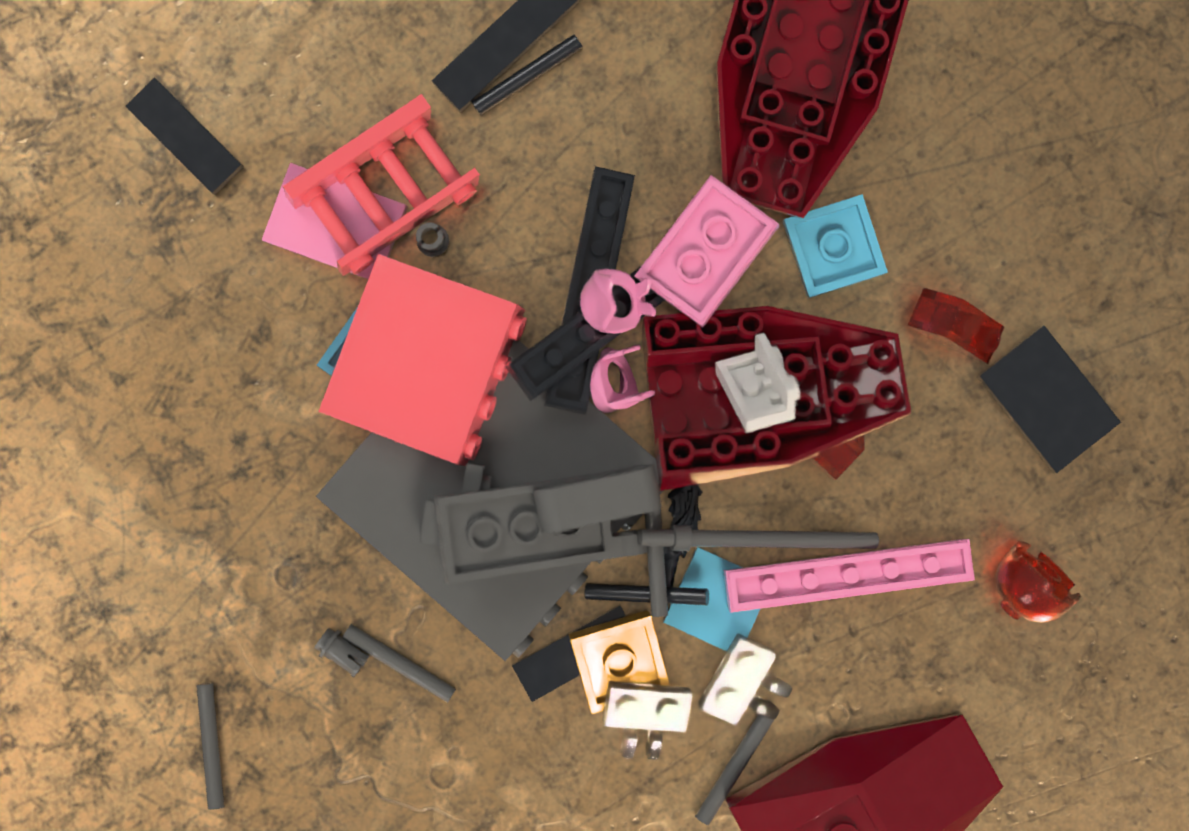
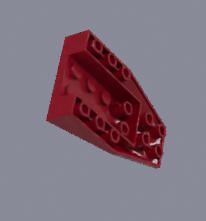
[717,0,909,219]
[642,306,911,491]
[726,714,1003,831]

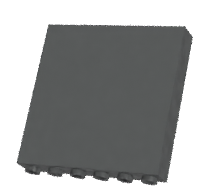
[316,341,664,661]

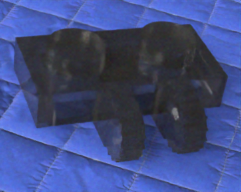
[698,633,793,726]
[602,681,693,760]

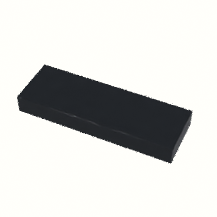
[125,77,244,195]
[512,604,626,702]

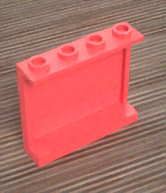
[318,254,526,466]

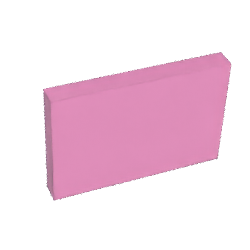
[262,163,407,279]
[635,175,779,327]

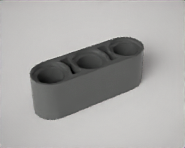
[533,464,662,533]

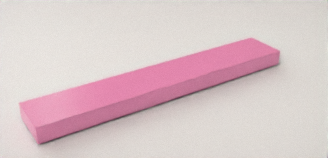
[724,539,975,612]

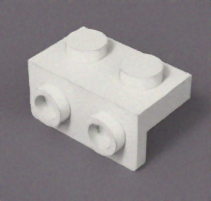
[716,333,800,433]

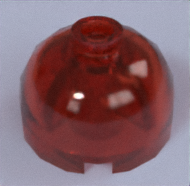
[995,541,1081,623]

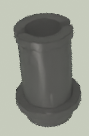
[416,223,449,257]
[314,628,370,678]

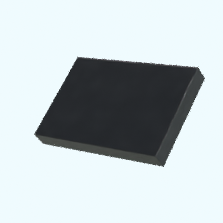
[977,325,1121,473]

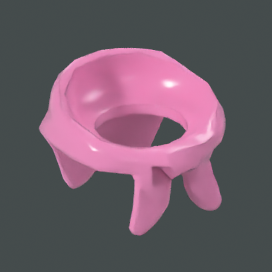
[580,269,656,334]
[590,345,655,413]

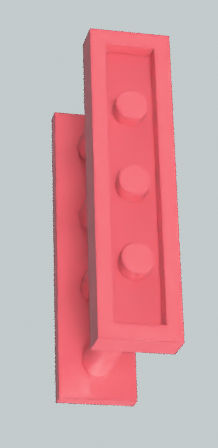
[283,94,480,276]

